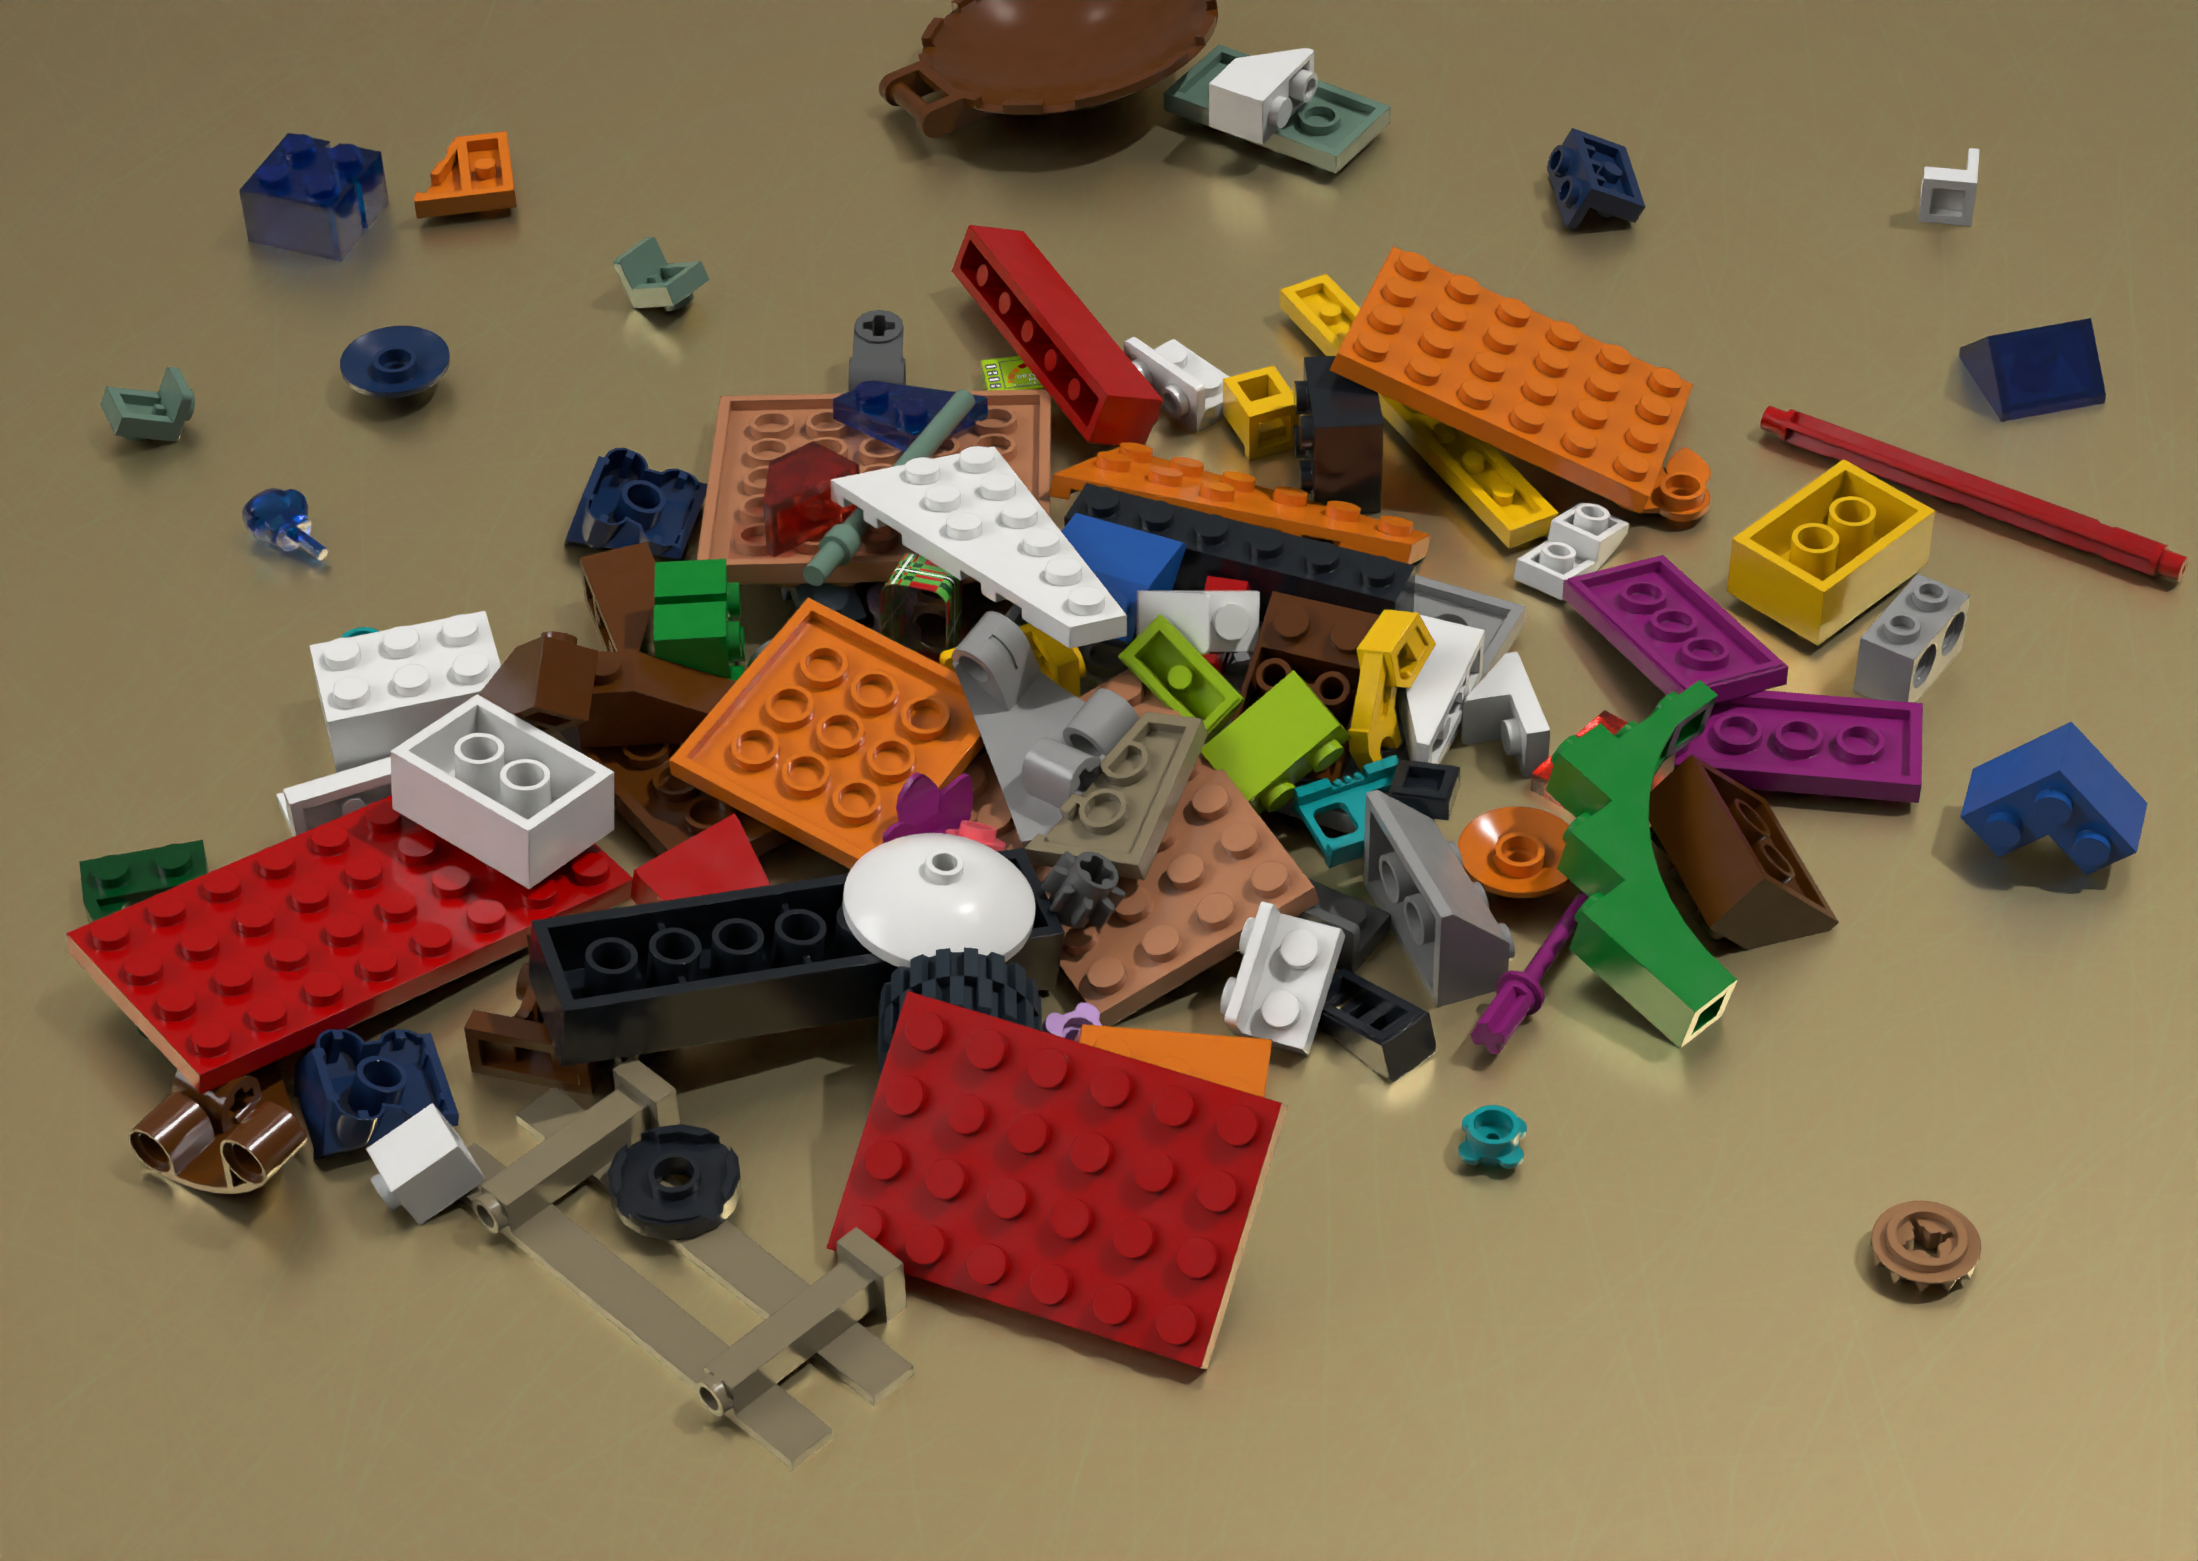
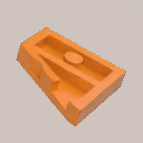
[414,131,517,219]

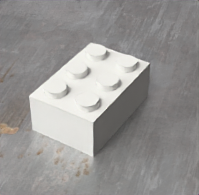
[309,611,501,773]
[390,694,614,889]

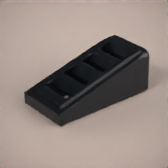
[1318,968,1436,1082]

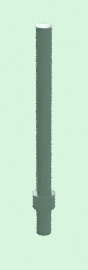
[803,389,975,586]

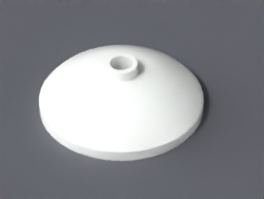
[842,833,1036,968]

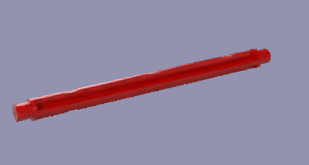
[1760,406,2189,582]

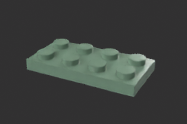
[1163,44,1391,173]

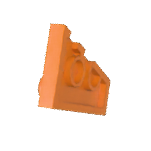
[1074,1024,1272,1097]

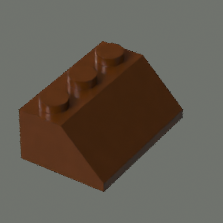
[1649,754,1839,950]

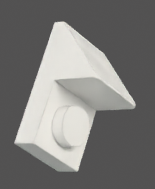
[1136,591,1260,654]
[1461,652,1550,778]

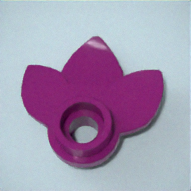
[883,772,973,843]

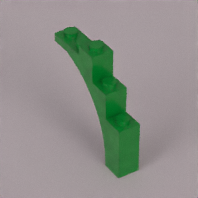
[1545,680,1738,1048]

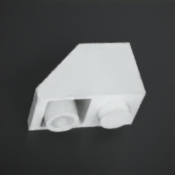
[1209,48,1318,145]

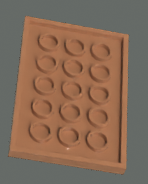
[961,669,1320,1026]

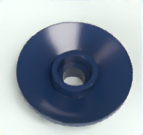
[340,326,450,398]

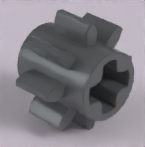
[1041,851,1125,929]

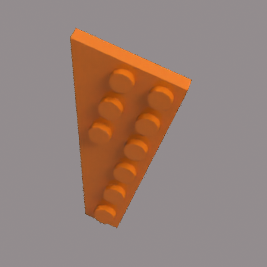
[1049,442,1431,564]

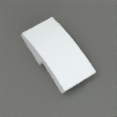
[1513,502,1630,601]

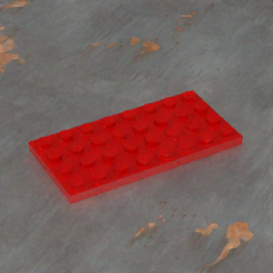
[66,795,633,1094]

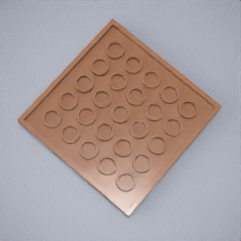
[697,389,1052,588]

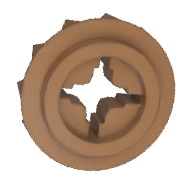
[1870,1201,1981,1293]

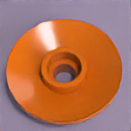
[1458,806,1571,898]

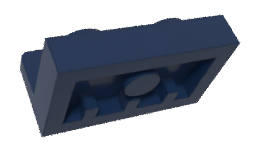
[1547,128,1645,230]

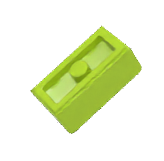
[1118,614,1245,744]

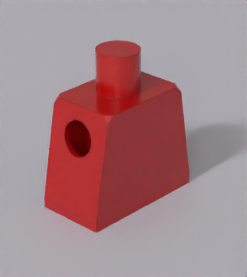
[630,814,770,905]

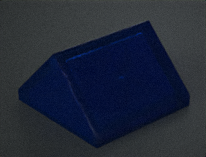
[1959,318,2106,422]

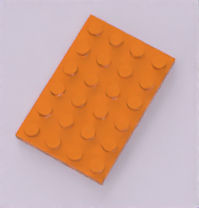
[1330,246,1694,514]

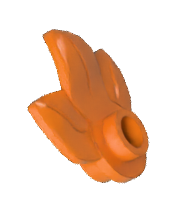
[1615,447,1711,523]

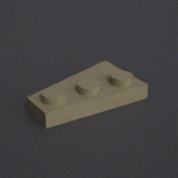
[1025,712,1208,880]

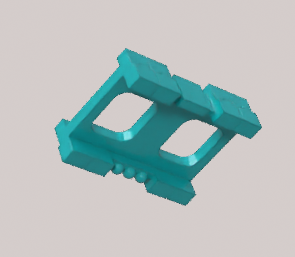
[1293,755,1435,868]

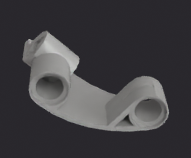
[952,611,1139,848]

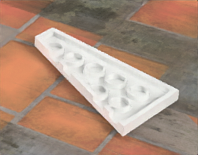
[830,446,1127,648]

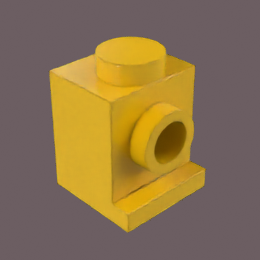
[1223,365,1300,461]

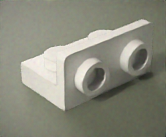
[1124,337,1229,433]
[1220,901,1345,1056]

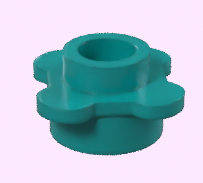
[1458,1105,1527,1169]

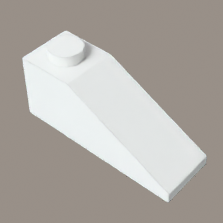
[1396,615,1485,764]

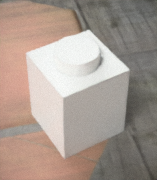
[366,1103,486,1225]

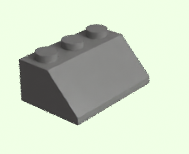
[1363,790,1515,1008]

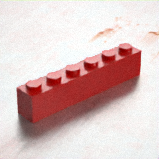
[952,225,1164,446]

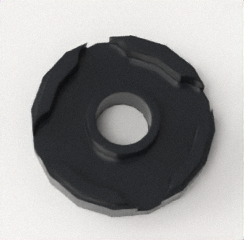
[608,1124,742,1241]

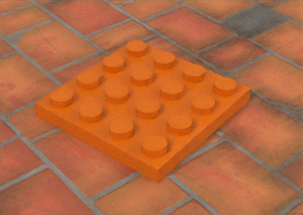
[669,598,985,869]

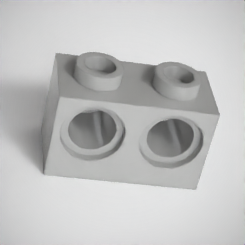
[1853,573,1970,703]

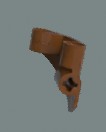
[128,1061,308,1194]

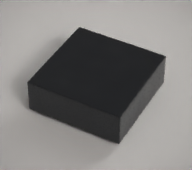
[1388,760,1460,821]

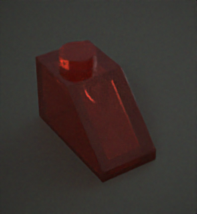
[763,441,860,558]

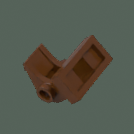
[464,930,601,1096]

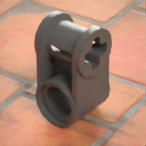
[849,310,906,394]

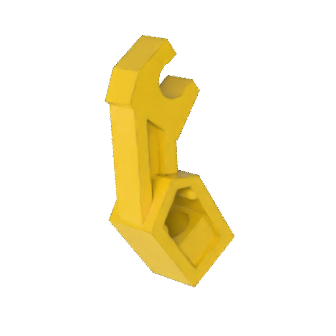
[1348,609,1436,772]

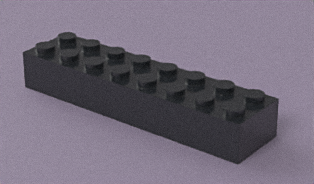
[528,848,1065,1067]

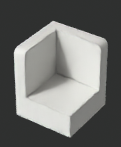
[1918,148,1980,226]

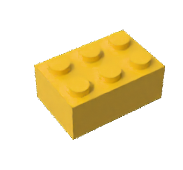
[1727,459,1935,646]

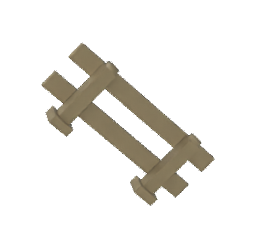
[459,1056,914,1470]

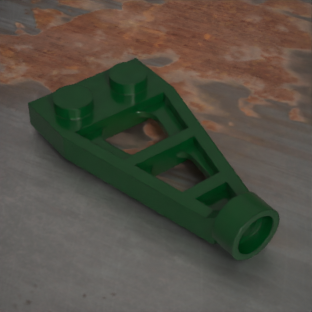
[79,840,209,1040]

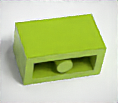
[1201,670,1351,815]

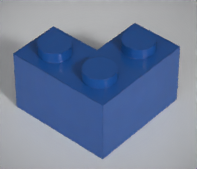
[1960,722,2148,875]

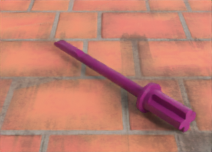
[1470,891,1589,1054]

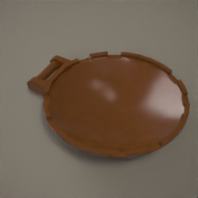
[879,0,1218,138]

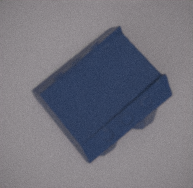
[564,448,707,559]
[294,1029,459,1161]

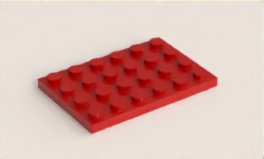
[826,991,1288,1370]

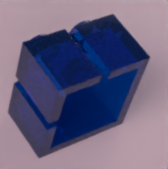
[239,133,389,262]

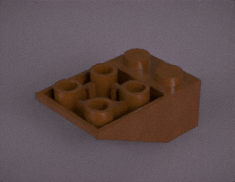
[1231,591,1380,785]

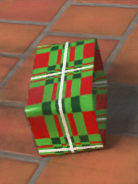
[880,553,963,664]

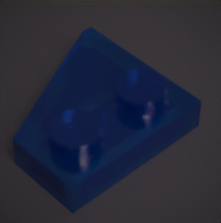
[833,380,988,452]

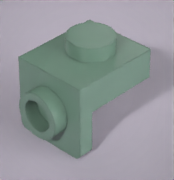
[613,237,710,311]
[100,367,195,442]

